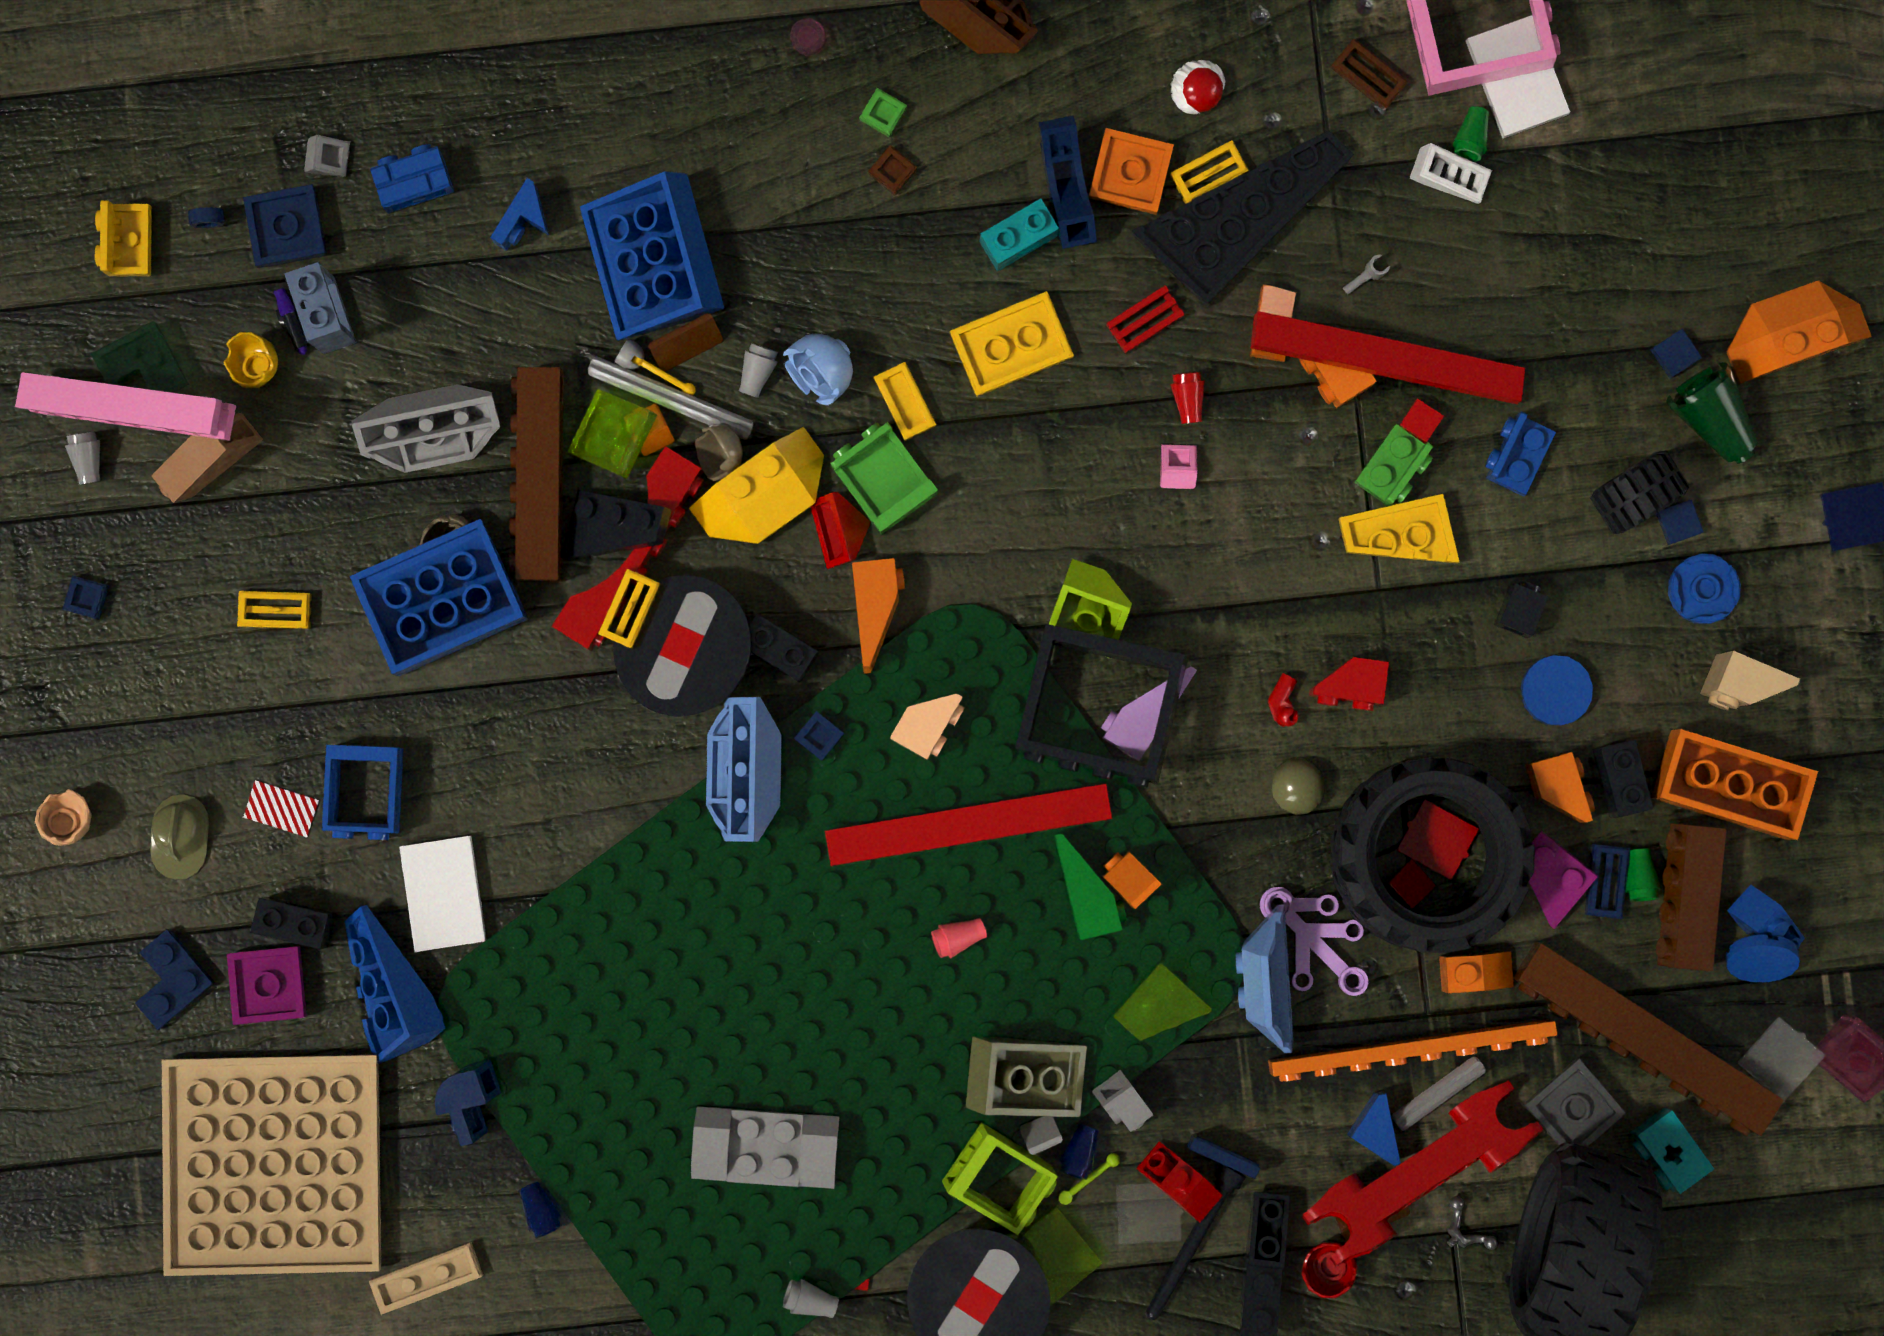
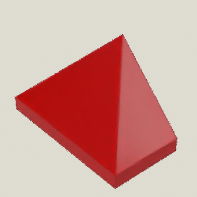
[811,492,871,569]

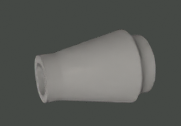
[739,343,778,398]
[64,432,101,484]
[783,1279,839,1318]

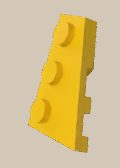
[1338,494,1460,564]

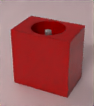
[1399,398,1444,444]

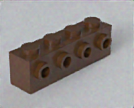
[1656,823,1726,971]

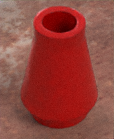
[1170,372,1205,424]

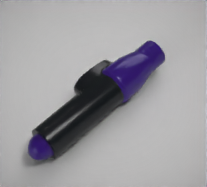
[274,288,308,355]

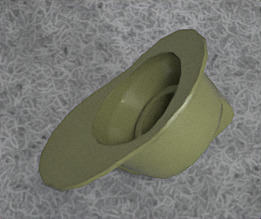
[150,794,209,880]

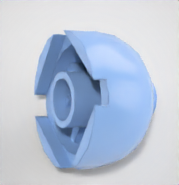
[783,333,853,405]

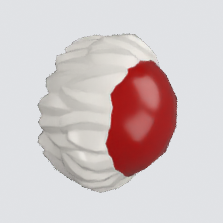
[1171,60,1225,114]

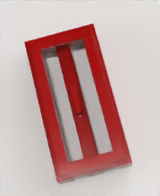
[1106,285,1185,354]

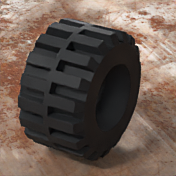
[1590,450,1690,534]

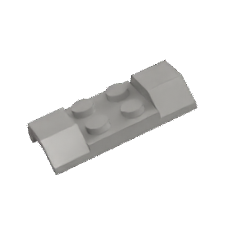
[691,1106,840,1189]

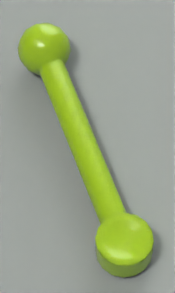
[1058,1153,1120,1205]

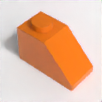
[1102,852,1161,909]
[1439,951,1514,993]

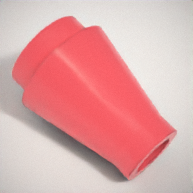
[931,918,987,958]

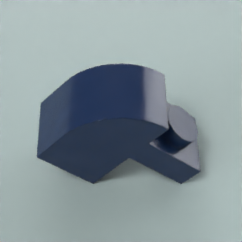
[435,1059,502,1146]

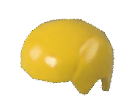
[223,332,278,388]

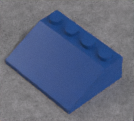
[580,171,724,341]
[349,519,529,676]

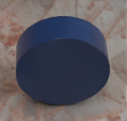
[188,207,225,228]

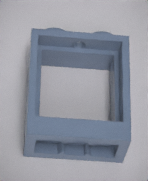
[284,262,357,354]

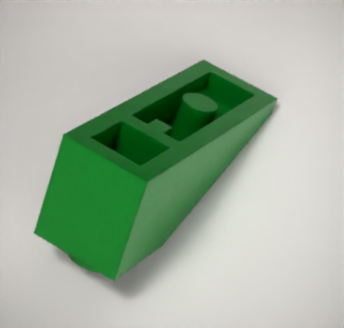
[1054,833,1127,940]

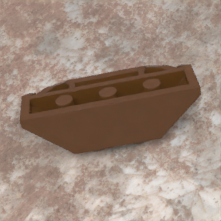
[919,0,1038,54]

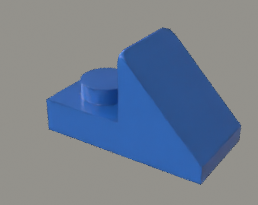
[490,178,549,251]

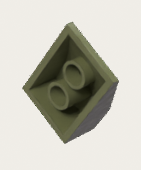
[966,1036,1087,1117]

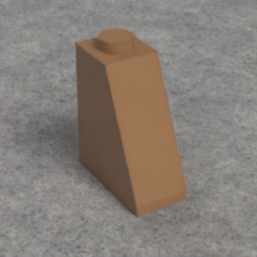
[151,413,263,503]

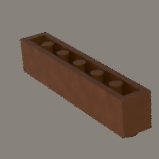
[509,367,564,582]

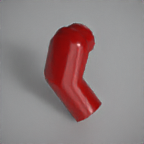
[1268,673,1299,727]

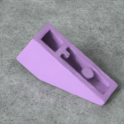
[1101,666,1197,761]

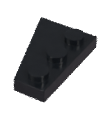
[561,490,671,561]

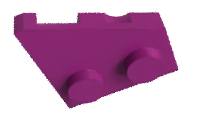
[1529,830,1598,929]

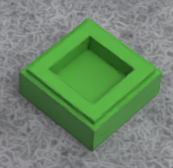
[859,88,907,138]

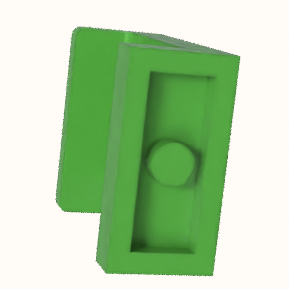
[831,422,938,535]

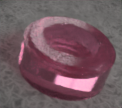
[790,18,826,56]

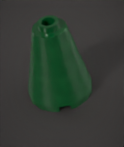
[1666,362,1758,464]

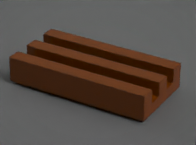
[1330,38,1408,111]

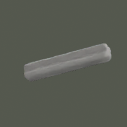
[1391,1057,1486,1131]

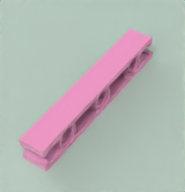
[15,372,236,441]

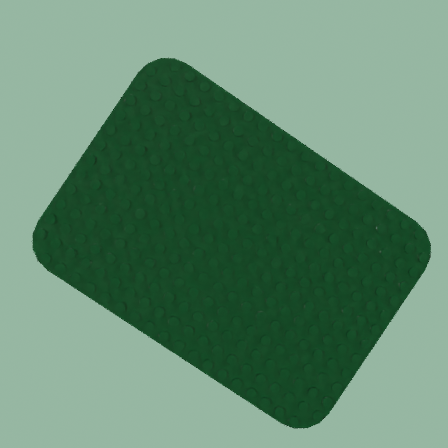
[437,604,1244,1336]

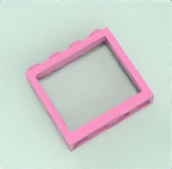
[1406,0,1561,96]

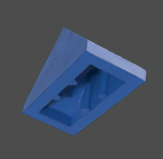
[1347,1091,1401,1166]

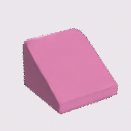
[1160,444,1197,489]

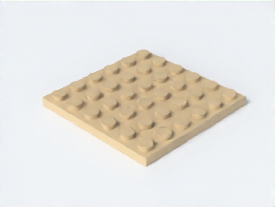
[162,1054,381,1276]

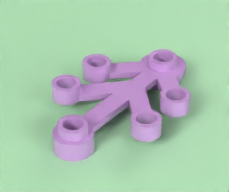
[1260,887,1368,996]

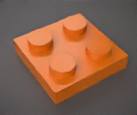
[1089,128,1174,215]

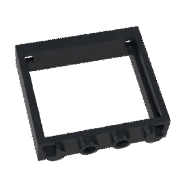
[1015,624,1188,788]

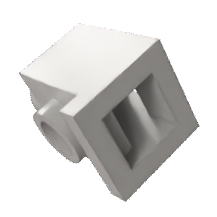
[1092,1070,1153,1132]

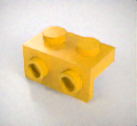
[95,200,152,276]

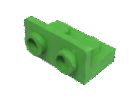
[1354,424,1433,506]

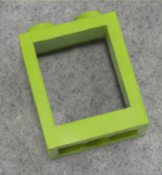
[942,1122,1058,1235]

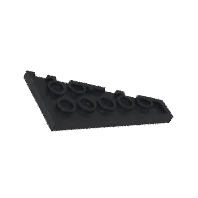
[1131,130,1354,306]

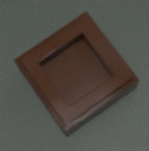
[868,145,917,196]

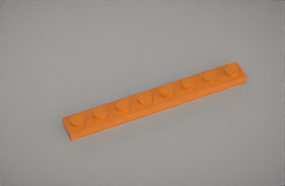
[1268,1019,1557,1082]

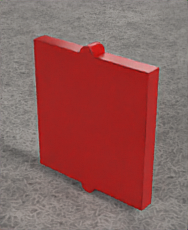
[1396,799,1479,880]

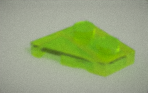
[1113,963,1212,1041]

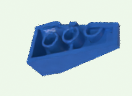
[344,905,446,1064]

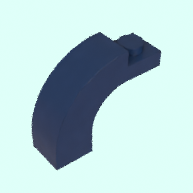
[1039,116,1097,249]

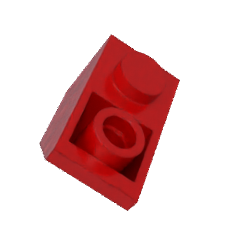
[1309,657,1389,711]
[1136,1141,1223,1223]

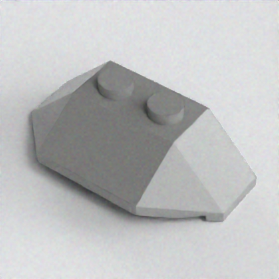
[351,384,500,473]

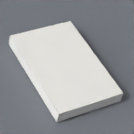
[1466,15,1570,139]
[399,836,487,952]

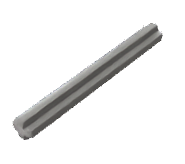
[588,356,753,440]

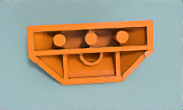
[1726,280,1872,385]

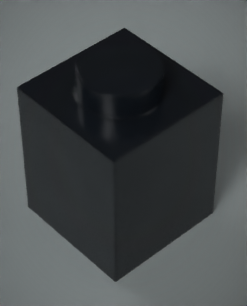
[1494,581,1548,638]

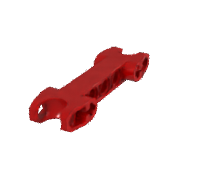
[1302,1080,1544,1267]

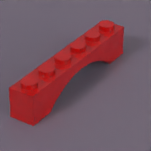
[551,446,705,651]

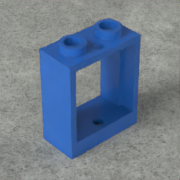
[322,745,404,840]

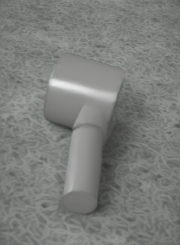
[1342,255,1390,295]

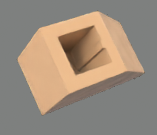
[890,694,965,760]

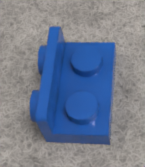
[1485,411,1556,497]

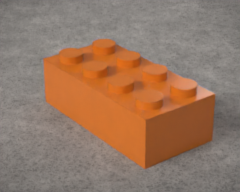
[1651,729,1818,840]

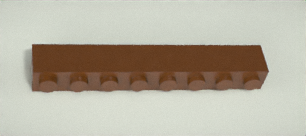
[1513,942,1784,1137]

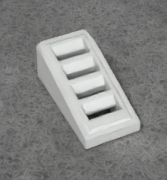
[1410,143,1492,204]

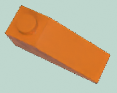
[852,558,905,674]

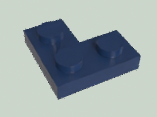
[135,929,215,1030]

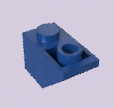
[1727,885,1805,949]

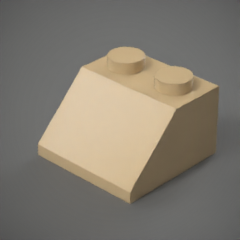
[1700,651,1800,711]

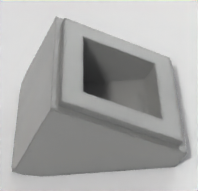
[304,135,350,177]
[1020,1116,1063,1155]

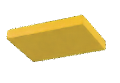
[950,291,1074,397]

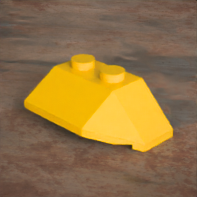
[689,427,824,544]

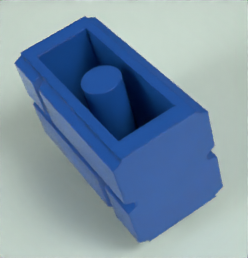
[370,144,454,213]

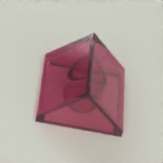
[1809,1014,1884,1103]

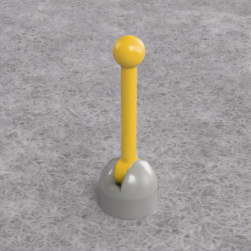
[614,338,696,396]

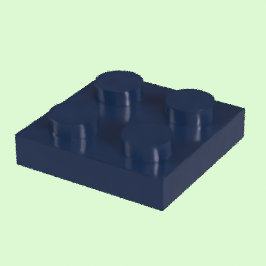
[243,184,327,268]

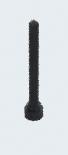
[1146,1164,1246,1320]

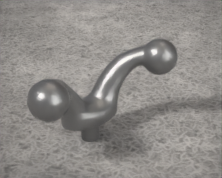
[1447,1196,1498,1250]

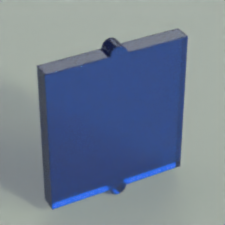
[1820,482,1884,551]

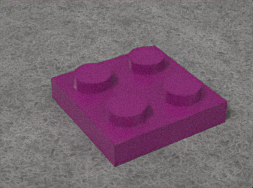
[227,946,307,1025]

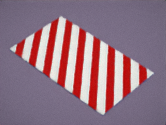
[243,780,319,837]

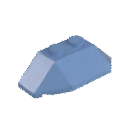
[706,697,782,842]
[1236,905,1294,1053]

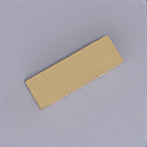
[369,1242,483,1315]

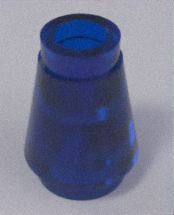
[1059,1124,1099,1180]
[519,1182,562,1238]

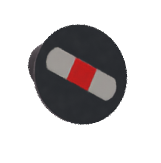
[613,575,752,717]
[907,1227,1050,1336]

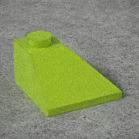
[1049,558,1132,658]

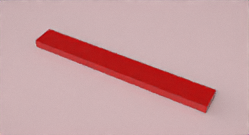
[1250,311,1525,404]
[825,784,1112,866]

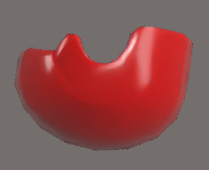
[1301,1242,1357,1298]

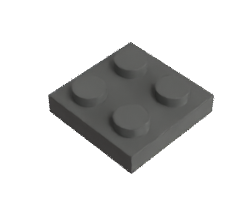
[1523,1058,1626,1146]

